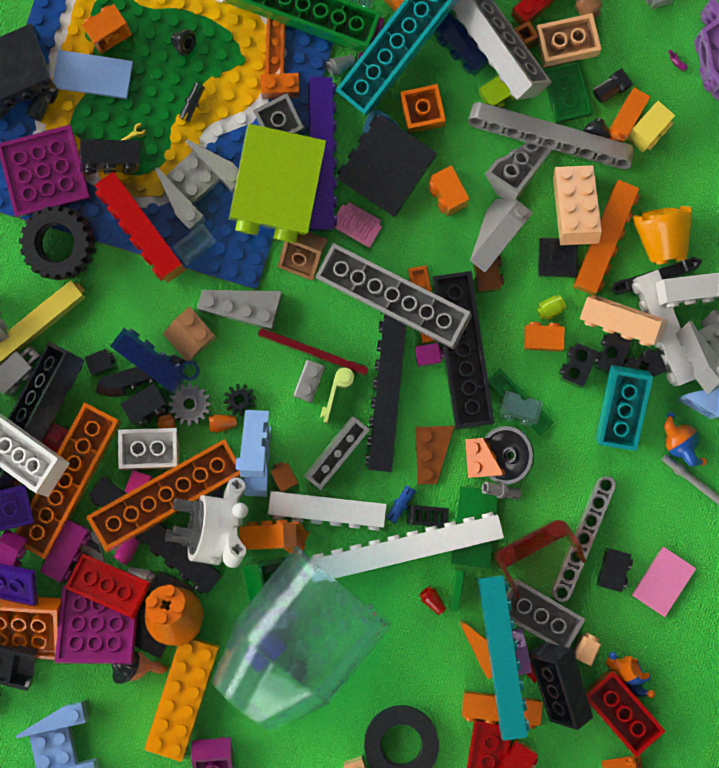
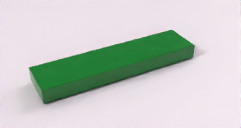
[488,368,554,436]

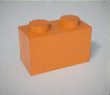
[260,73,300,100]
[523,322,565,352]

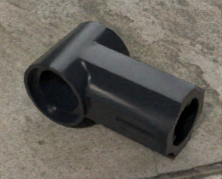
[593,68,633,104]
[25,88,58,122]

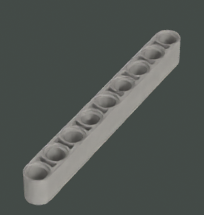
[468,102,634,169]

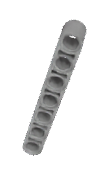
[551,476,616,602]

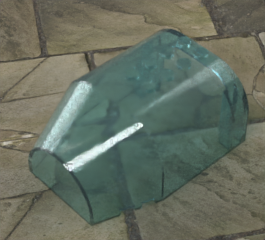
[212,546,393,731]

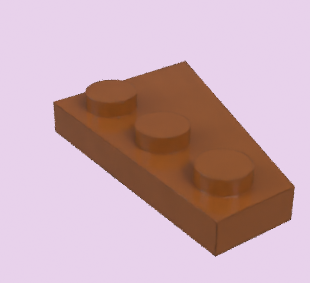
[416,426,454,485]

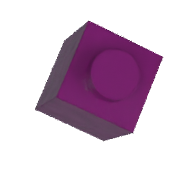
[415,343,444,367]

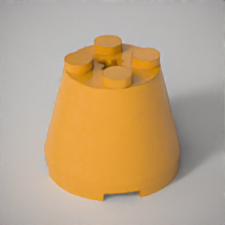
[633,206,693,264]

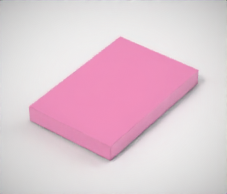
[631,547,696,617]

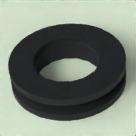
[364,705,439,768]

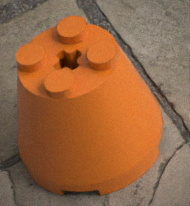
[145,585,204,646]

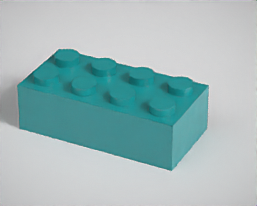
[596,365,653,451]

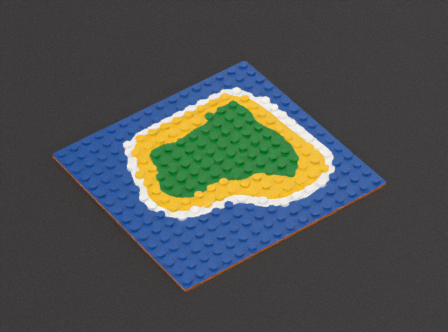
[0,0,334,289]

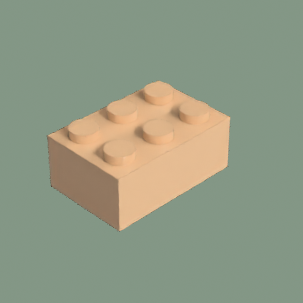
[535,13,601,68]

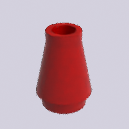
[419,586,446,615]

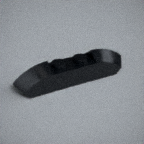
[96,354,189,397]

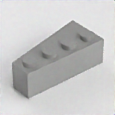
[197,290,283,331]

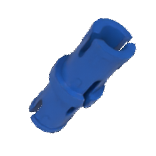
[385,485,416,524]

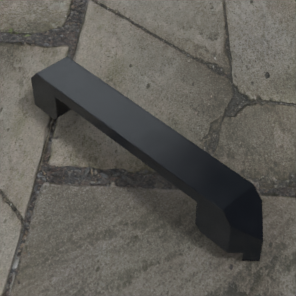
[610,257,702,295]

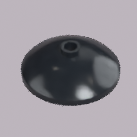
[485,426,534,484]

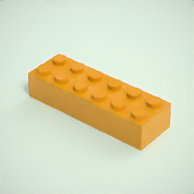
[144,638,220,762]

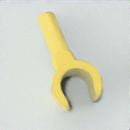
[121,123,145,140]

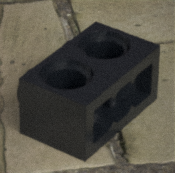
[559,343,598,389]

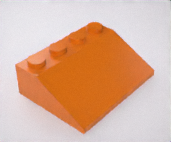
[0,597,61,660]

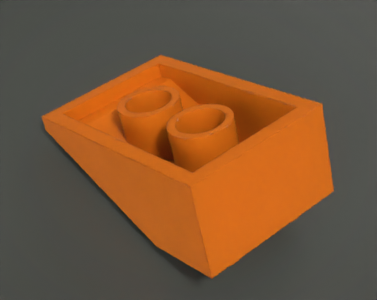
[459,620,492,679]

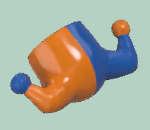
[664,412,707,467]
[605,652,655,698]

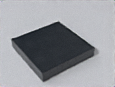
[538,238,578,278]

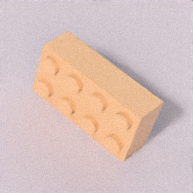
[553,165,602,245]
[580,295,668,347]

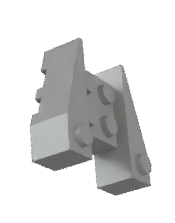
[155,139,238,233]
[676,309,719,394]

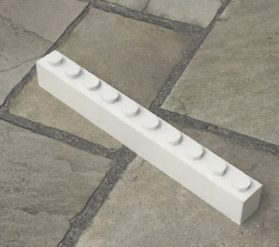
[308,512,504,583]

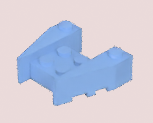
[236,410,271,497]
[16,700,100,768]

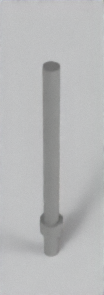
[661,454,719,505]

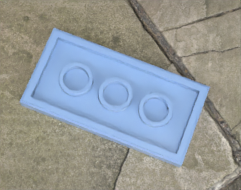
[53,50,134,99]

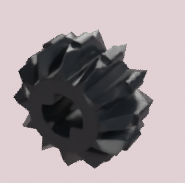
[223,384,256,416]

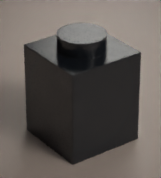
[84,349,117,377]

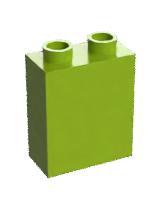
[228,124,326,243]

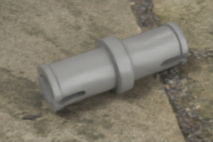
[482,481,521,500]

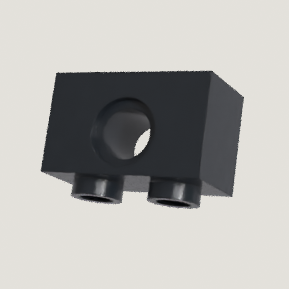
[594,332,633,374]

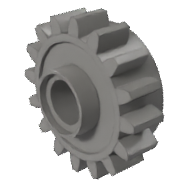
[168,383,212,425]

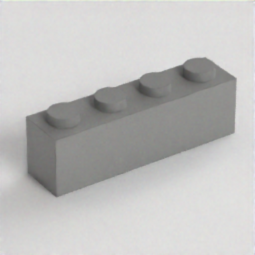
[303,417,370,490]

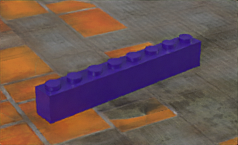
[308,77,337,232]

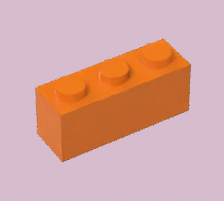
[239,520,297,550]

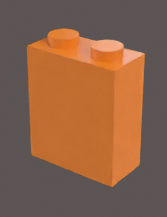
[608,87,651,142]

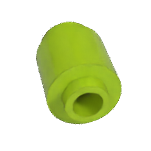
[537,295,566,321]

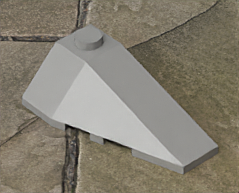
[485,142,552,200]
[470,199,533,272]

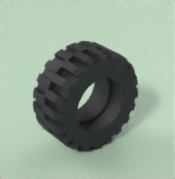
[19,206,97,280]

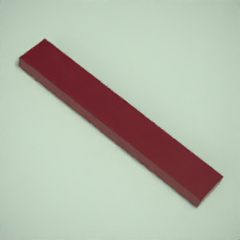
[258,328,368,376]

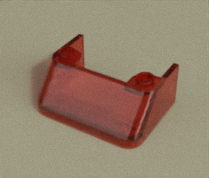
[493,520,586,598]

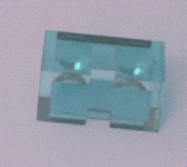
[172,223,216,265]
[498,391,543,427]

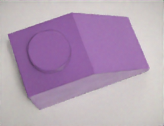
[512,628,531,675]

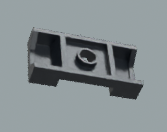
[0,644,38,691]

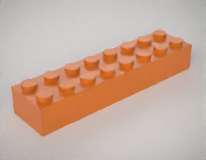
[15,402,122,559]
[86,439,240,553]

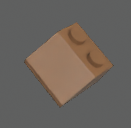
[277,232,328,281]
[163,307,217,362]

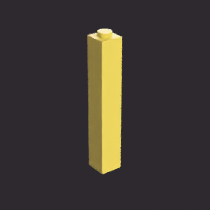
[0,280,86,366]

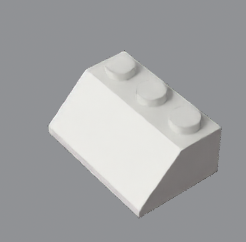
[118,428,180,470]

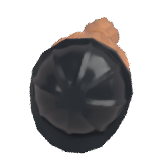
[111,650,168,684]

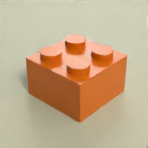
[81,4,132,55]
[400,84,446,134]
[428,165,469,217]

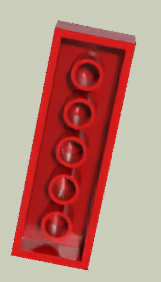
[95,172,186,283]

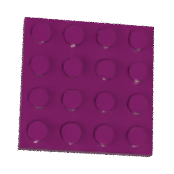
[0,125,91,218]
[54,585,138,665]

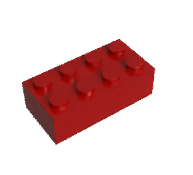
[585,668,666,758]

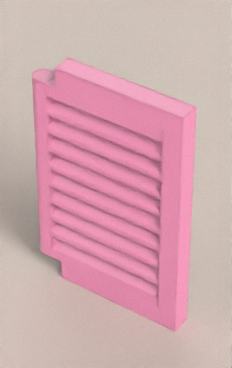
[334,202,382,248]

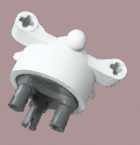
[165,478,248,568]

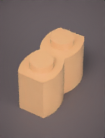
[573,632,602,666]

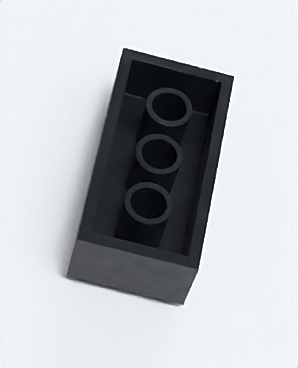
[529,642,593,730]

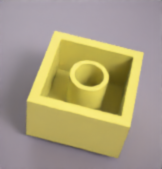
[626,101,675,153]

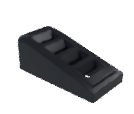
[406,505,449,527]

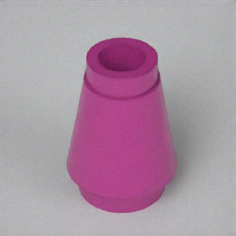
[114,538,140,566]

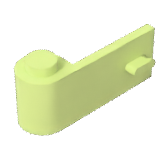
[320,368,354,424]

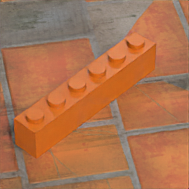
[573,180,640,296]

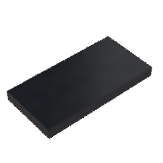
[135,571,195,659]

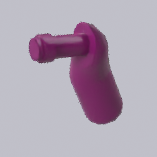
[668,50,688,71]

